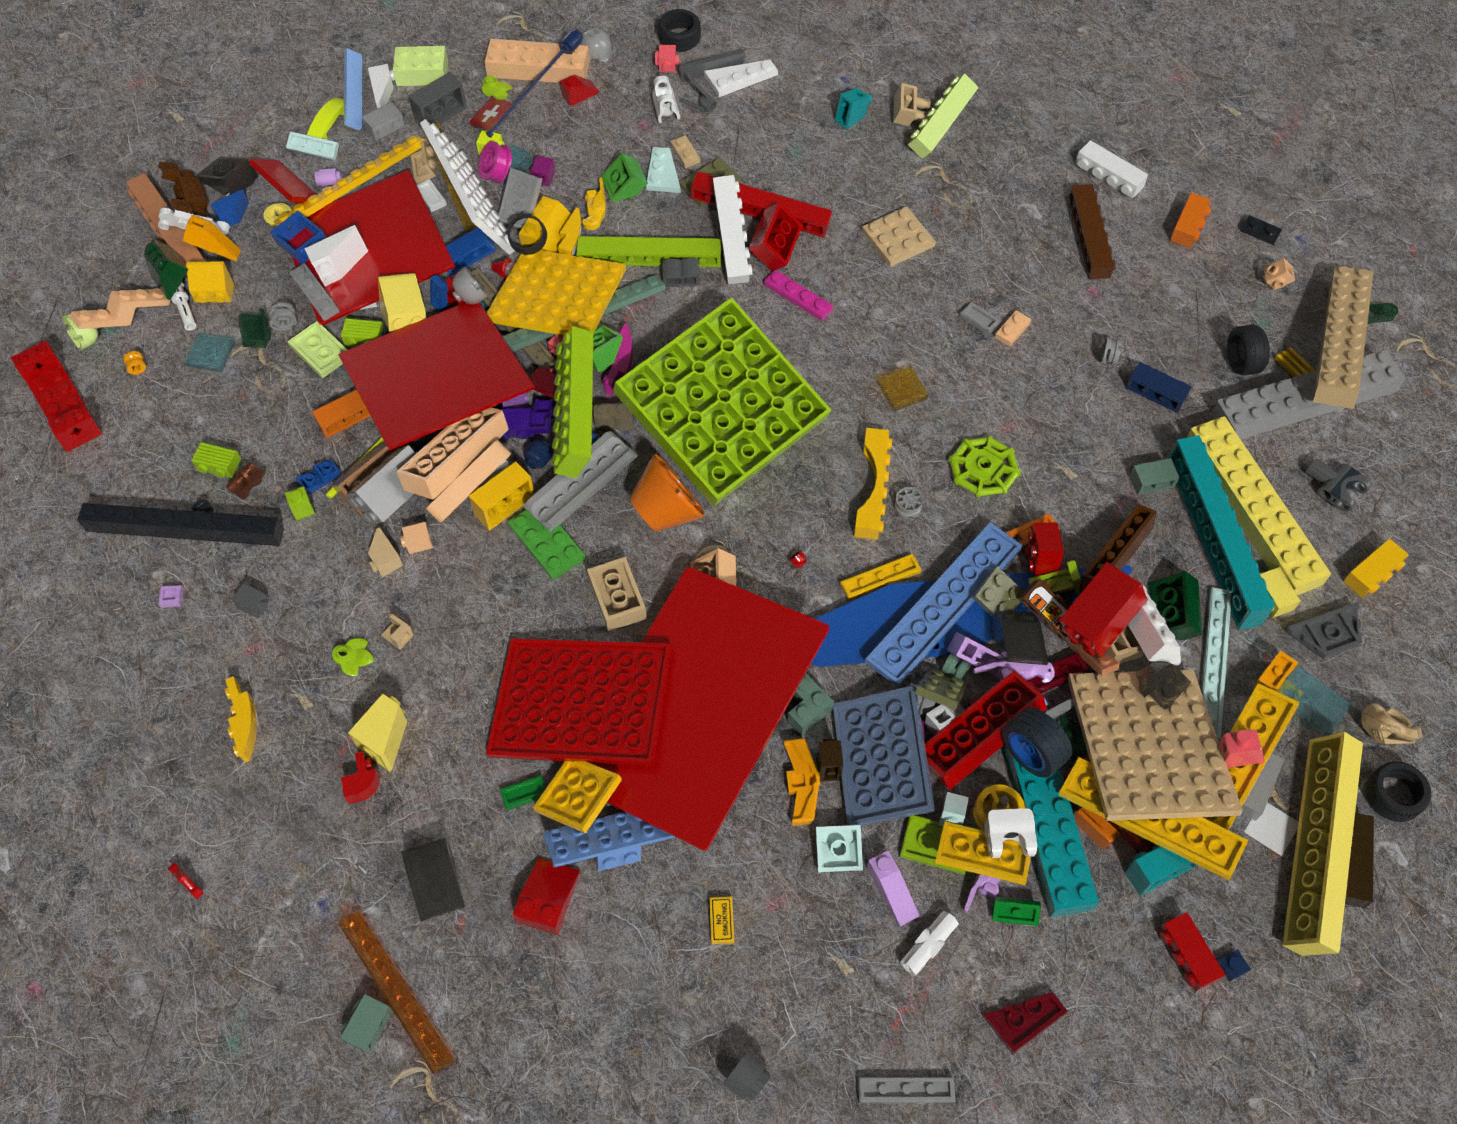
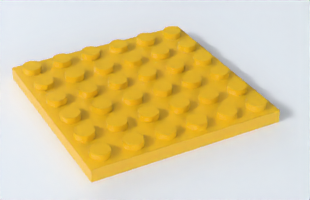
[487,250,626,336]

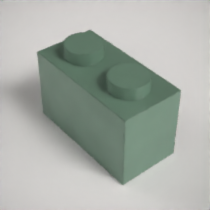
[1130,458,1179,495]
[340,994,393,1055]

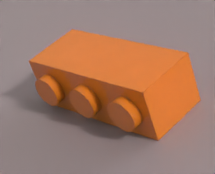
[1170,192,1212,248]
[312,389,370,438]

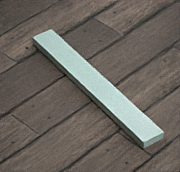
[1201,587,1232,741]

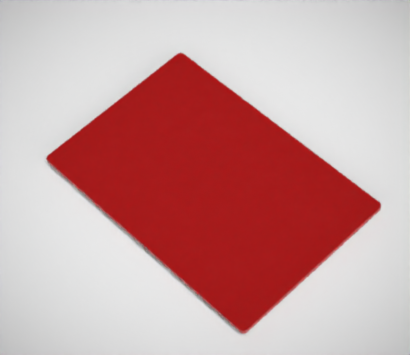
[591,567,830,851]

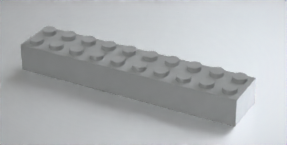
[1211,350,1406,439]

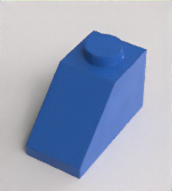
[210,189,249,227]

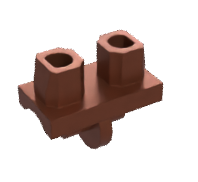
[226,462,265,500]

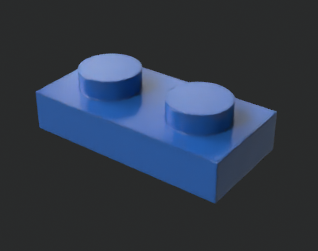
[430,275,448,313]

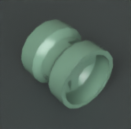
[942,653,970,680]

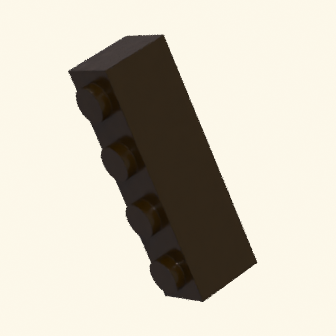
[1345,813,1374,908]

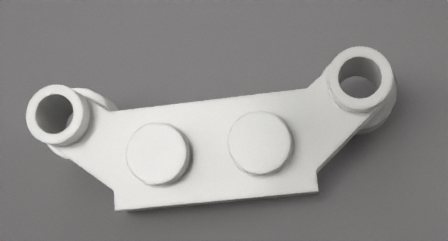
[158,208,230,236]

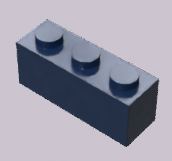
[1126,362,1192,413]

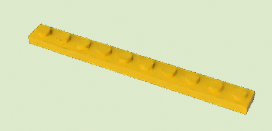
[274,135,426,228]

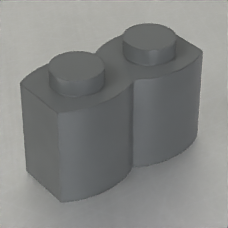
[663,257,700,287]

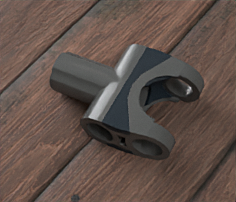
[1306,459,1371,512]

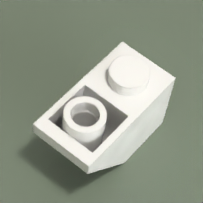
[925,704,965,737]

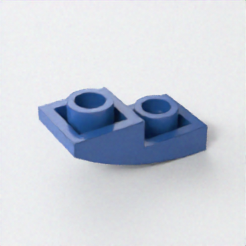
[296,458,340,495]

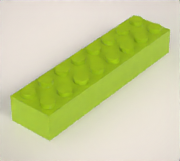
[552,326,594,479]

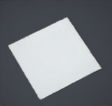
[1244,803,1299,856]

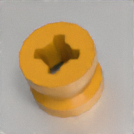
[123,351,146,375]

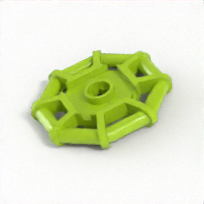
[948,435,1021,498]

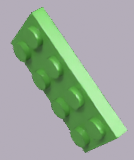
[507,510,586,581]

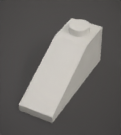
[368,64,395,109]

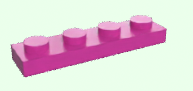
[764,270,833,321]

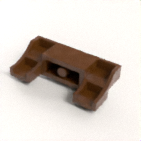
[158,161,208,218]

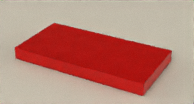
[249,159,316,203]

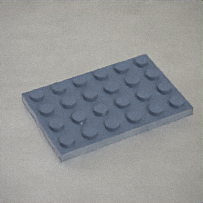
[833,685,935,826]

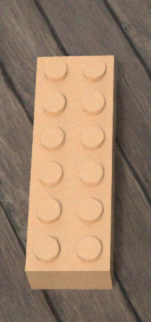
[484,39,590,83]
[396,408,509,499]

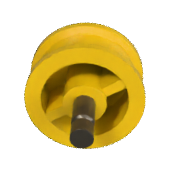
[973,784,1025,831]

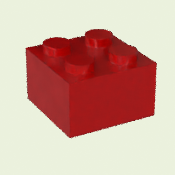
[1025,522,1064,577]

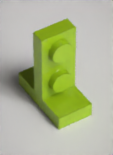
[1028,560,1081,596]

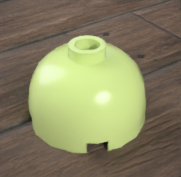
[62,313,98,351]

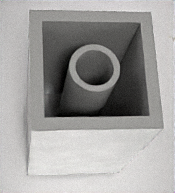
[346,445,416,524]

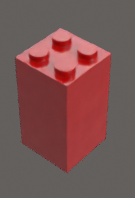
[1059,562,1148,658]

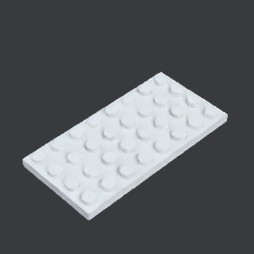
[420,119,515,255]

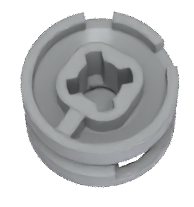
[268,303,297,331]
[1101,337,1122,365]
[894,487,923,518]

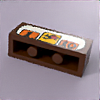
[1017,580,1069,641]

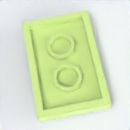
[287,321,347,378]

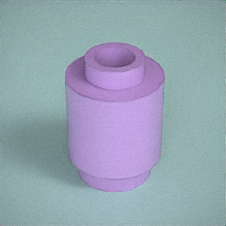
[315,168,342,187]

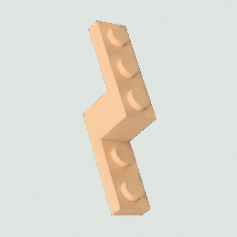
[70,288,171,329]

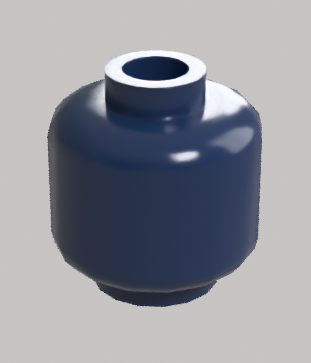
[524,440,553,469]

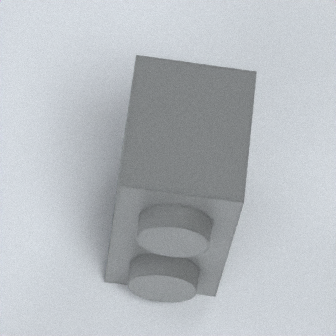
[362,102,405,141]

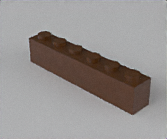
[1068,184,1116,280]
[1079,504,1157,593]

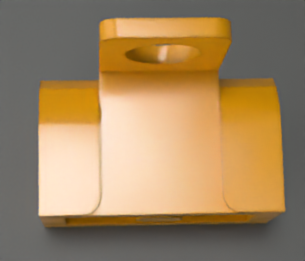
[1253,650,1302,701]

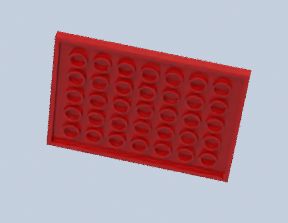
[486,639,672,766]

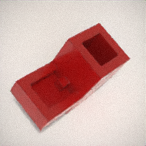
[341,751,380,805]

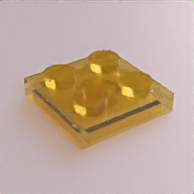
[877,366,929,411]

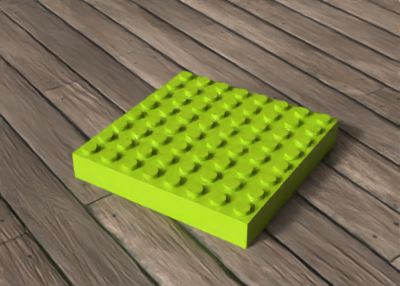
[613,297,832,507]

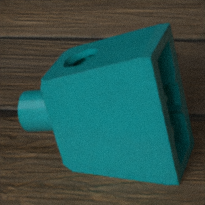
[835,88,872,130]

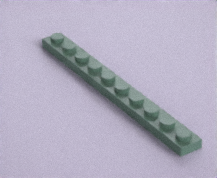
[502,275,665,352]

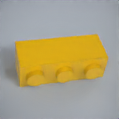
[1343,538,1409,598]

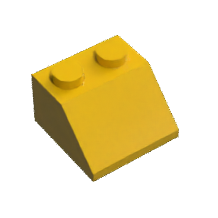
[186,261,234,303]

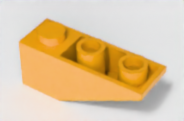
[182,215,241,261]

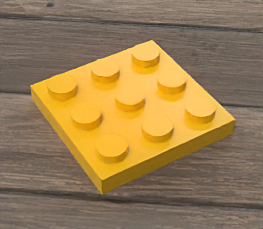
[533,761,622,834]

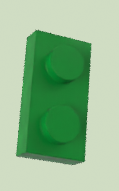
[992,896,1041,926]

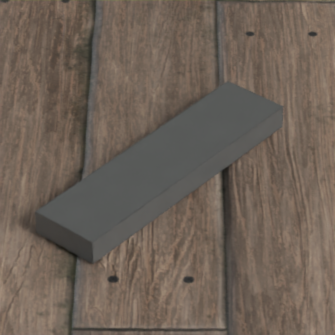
[679,49,744,81]

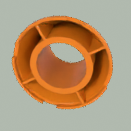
[629,454,705,532]

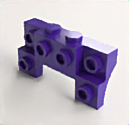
[491,398,556,440]

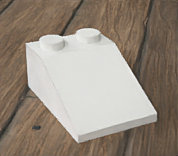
[305,225,368,286]

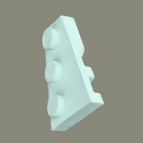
[646,147,681,193]

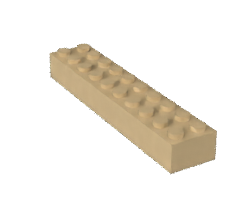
[1313,266,1374,409]

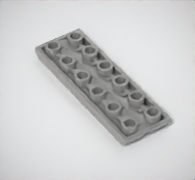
[524,431,638,533]

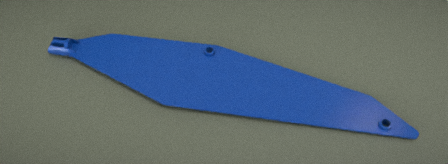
[811,565,1132,667]

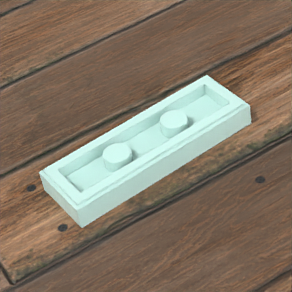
[286,131,339,160]

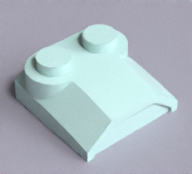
[816,825,863,872]

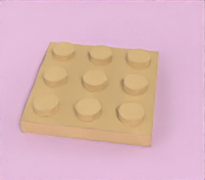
[862,206,936,267]

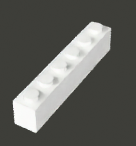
[713,175,752,285]

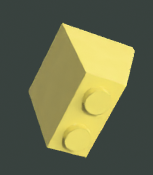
[378,273,426,332]
[348,694,407,772]

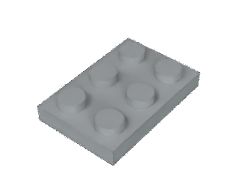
[498,168,542,229]

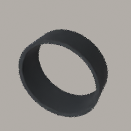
[508,214,547,255]

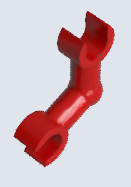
[167,862,204,899]

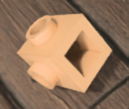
[1263,258,1295,290]

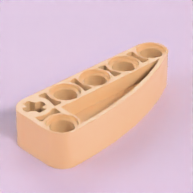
[426,439,512,523]

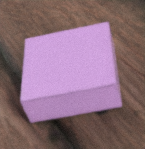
[158,585,183,607]

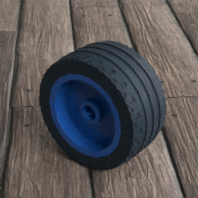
[1002,707,1072,778]

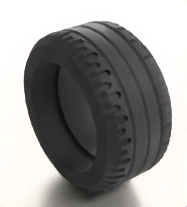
[658,9,701,52]
[1227,324,1270,376]
[1366,761,1432,822]

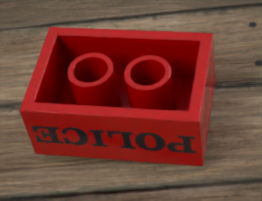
[748,203,803,272]

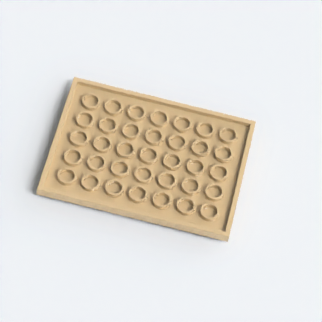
[1068,669,1243,821]

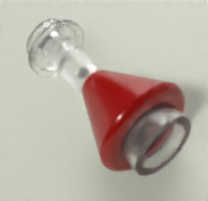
[474,258,515,280]

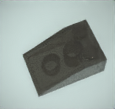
[195,156,259,196]
[990,609,1048,665]
[401,837,465,922]

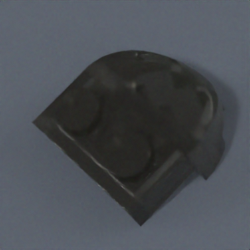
[1137,661,1191,710]

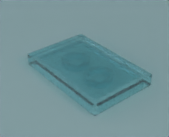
[1277,665,1352,736]

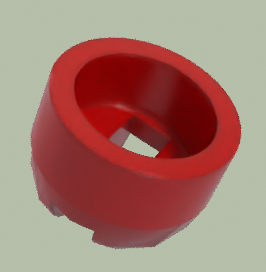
[789,550,807,568]

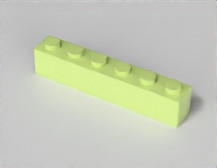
[908,73,979,159]

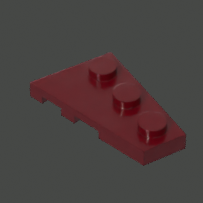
[982,992,1068,1055]

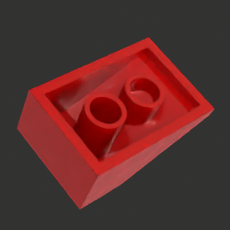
[512,858,581,935]

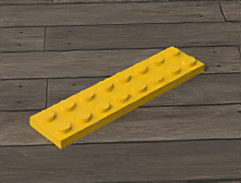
[1202,683,1300,830]
[1059,757,1249,880]

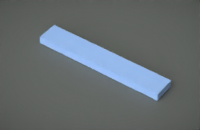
[344,48,362,131]

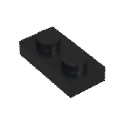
[1241,215,1282,246]

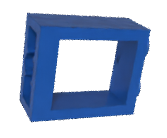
[270,210,326,265]

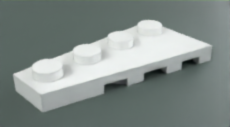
[704,60,778,97]

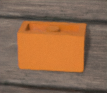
[1074,807,1121,851]

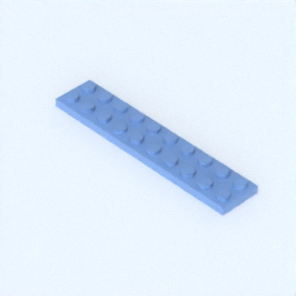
[865,522,1023,687]

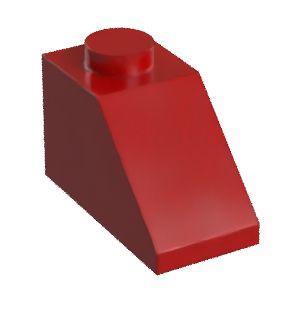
[560,75,599,106]

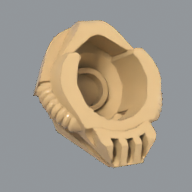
[1361,703,1423,744]

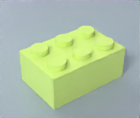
[393,46,448,86]

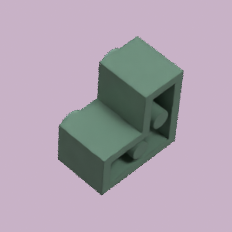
[787,674,834,737]

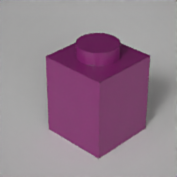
[531,156,555,186]

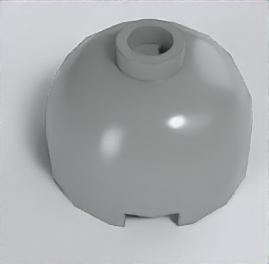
[580,28,612,61]
[452,267,488,305]

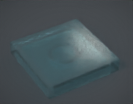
[185,333,235,372]

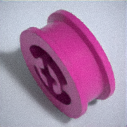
[478,141,512,183]

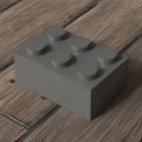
[408,72,467,129]

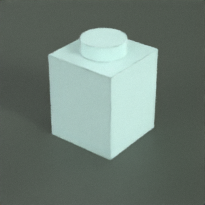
[939,792,969,826]

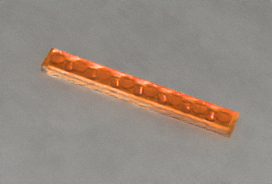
[338,911,455,1075]

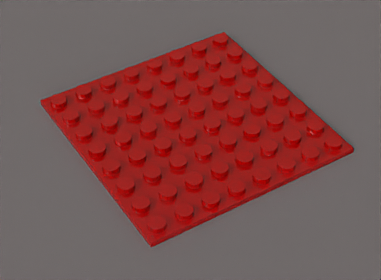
[287,170,455,326]
[338,302,535,451]

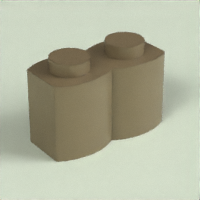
[594,402,634,432]

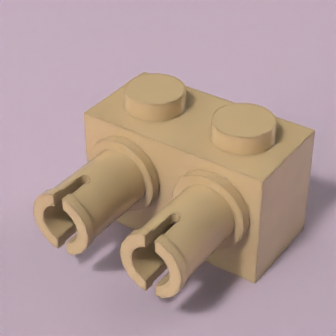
[893,83,930,126]

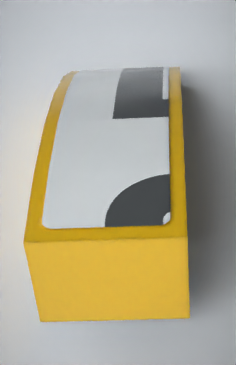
[558,207,582,256]

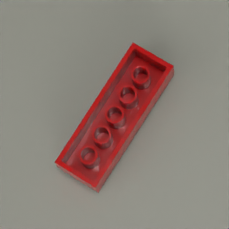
[925,670,1047,790]

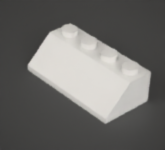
[1128,585,1181,665]

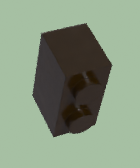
[817,739,843,782]

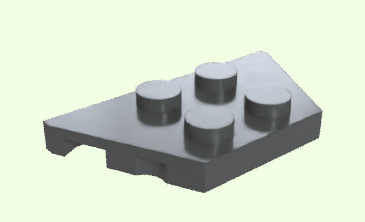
[1285,602,1362,659]

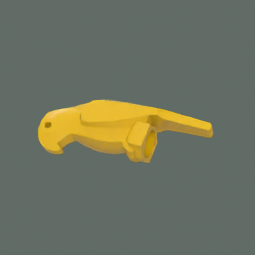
[582,177,606,230]

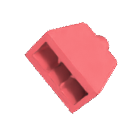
[1219,729,1265,768]

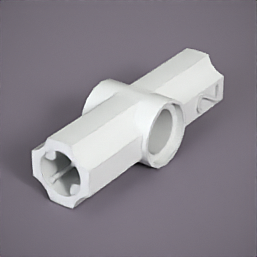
[900,911,959,976]

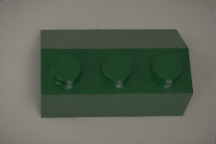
[144,239,188,300]
[1149,571,1203,640]

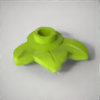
[481,76,512,100]
[332,638,374,677]

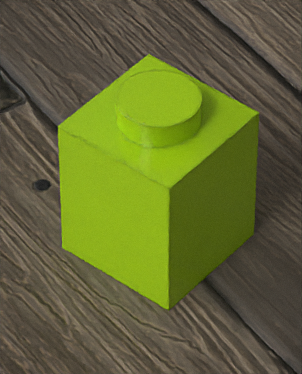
[285,486,315,521]

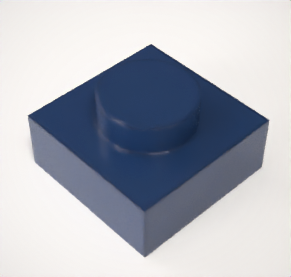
[1217,949,1251,982]

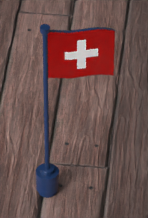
[469,29,583,138]

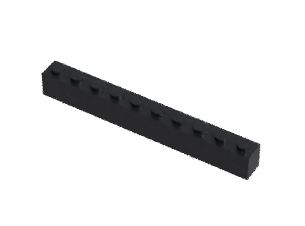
[77,503,284,546]

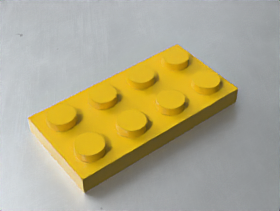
[935,822,1031,885]

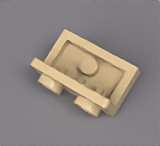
[411,141,437,184]

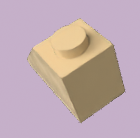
[368,527,403,577]

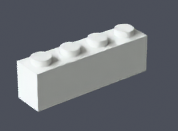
[1075,140,1148,199]

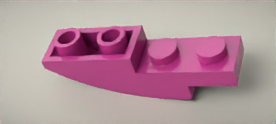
[603,324,633,396]

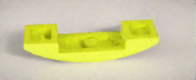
[307,97,344,140]

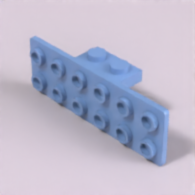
[543,812,675,871]

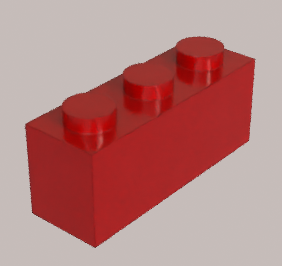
[1159,912,1225,992]

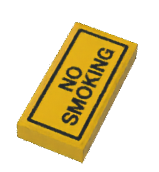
[710,897,734,945]

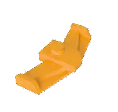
[783,738,821,826]

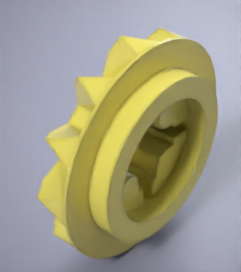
[264,203,291,227]

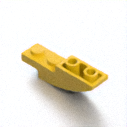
[224,676,257,763]

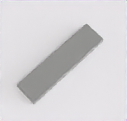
[858,1077,956,1103]

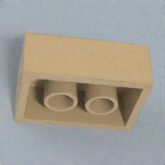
[587,557,647,632]

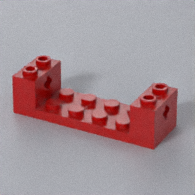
[10,340,102,452]

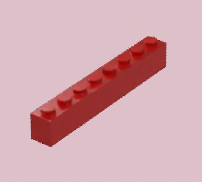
[691,171,832,238]

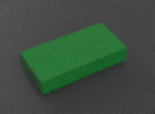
[500,775,546,811]

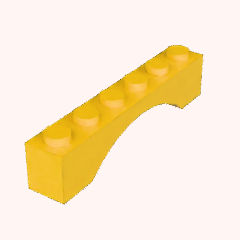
[854,428,892,540]

